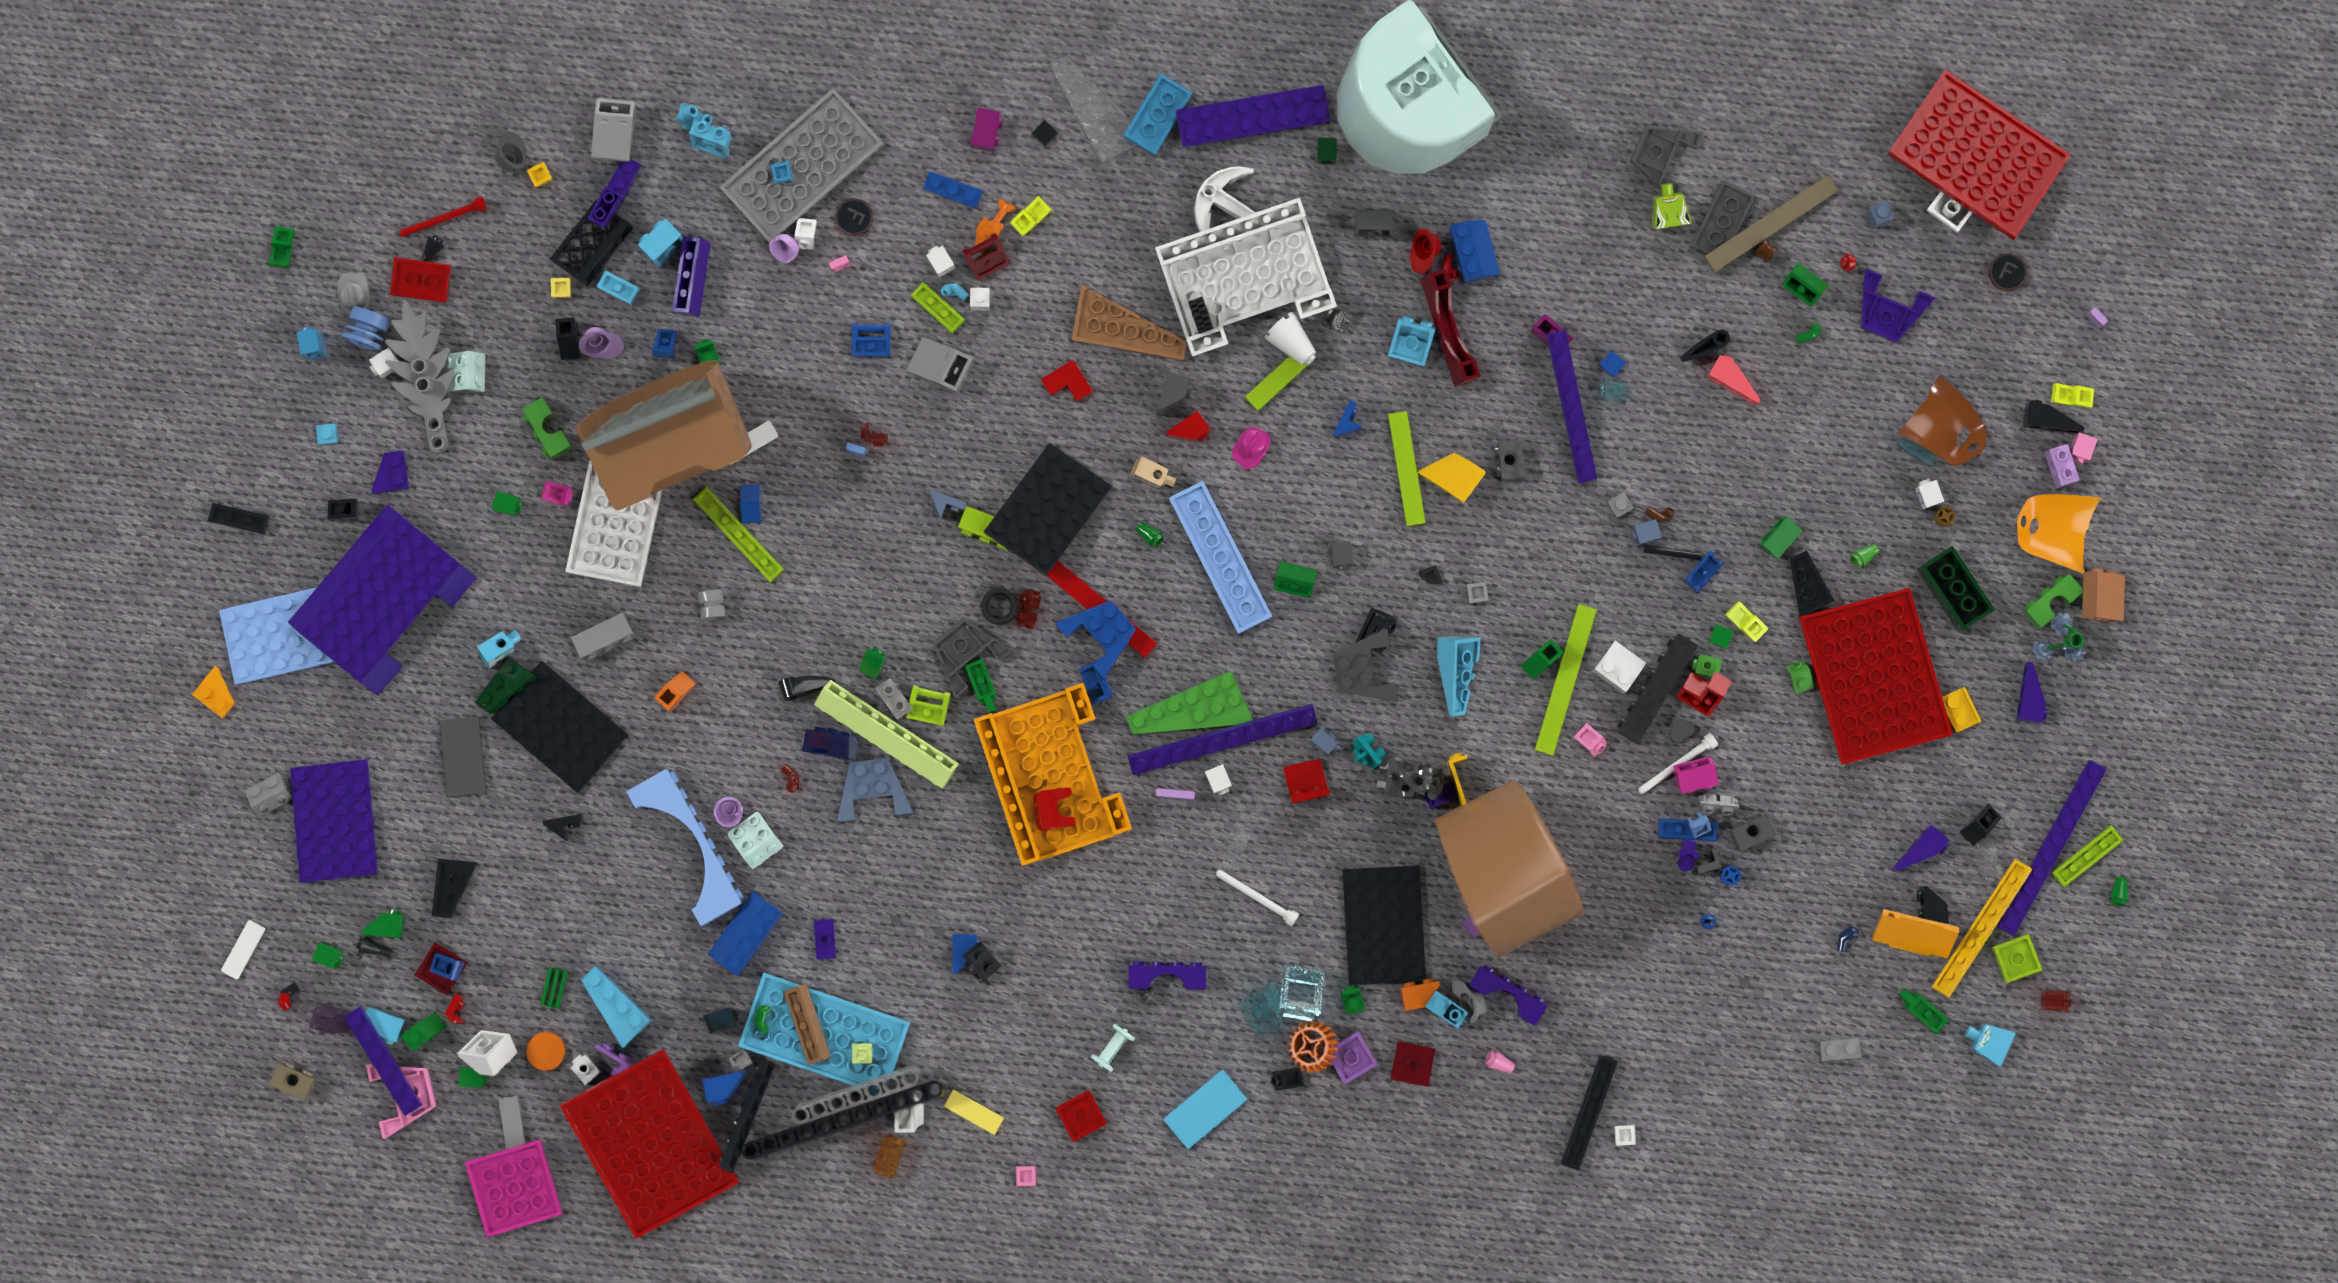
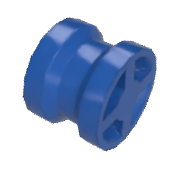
[1720,866,1741,886]

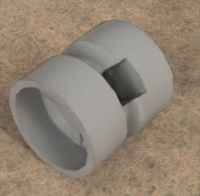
[698,590,726,620]

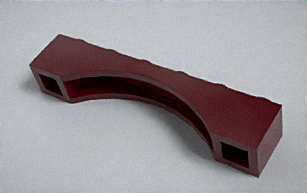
[1420,269,1481,387]

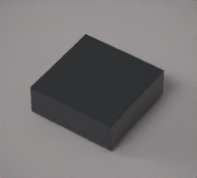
[1031,120,1058,147]

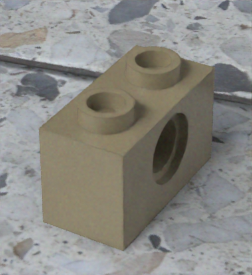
[268,1061,317,1101]

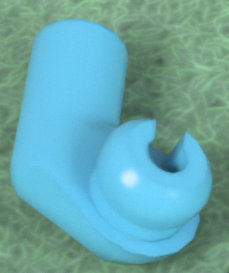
[941,283,970,302]

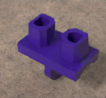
[1675,840,1699,872]

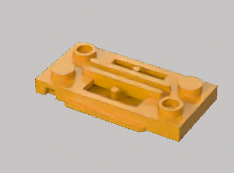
[1872,909,1959,959]

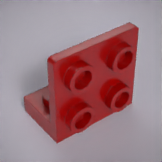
[1283,759,1330,805]

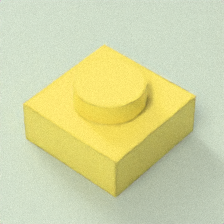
[551,278,571,299]

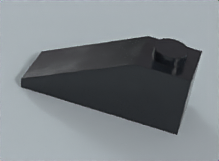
[2023,400,2084,434]
[703,1007,739,1034]

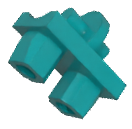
[1351,733,1386,770]

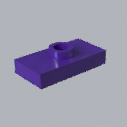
[814,919,836,959]

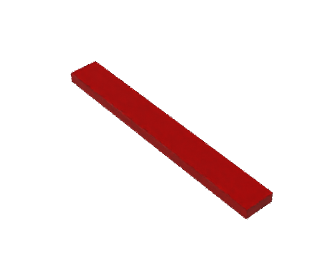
[1047,561,1158,658]

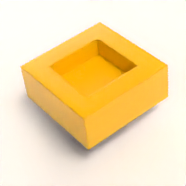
[527,162,553,188]

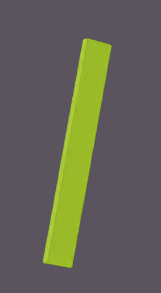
[1535,604,1597,756]

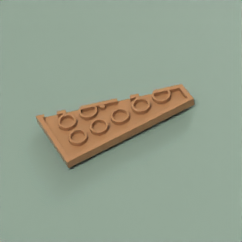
[1071,285,1187,361]

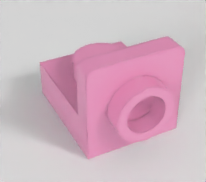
[1574,723,1607,757]

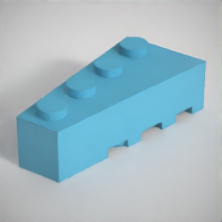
[581,966,653,1049]

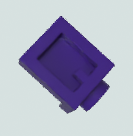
[1425,782,1458,809]

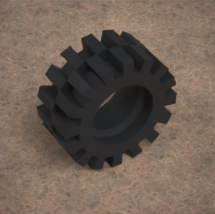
[1188,297,1213,334]

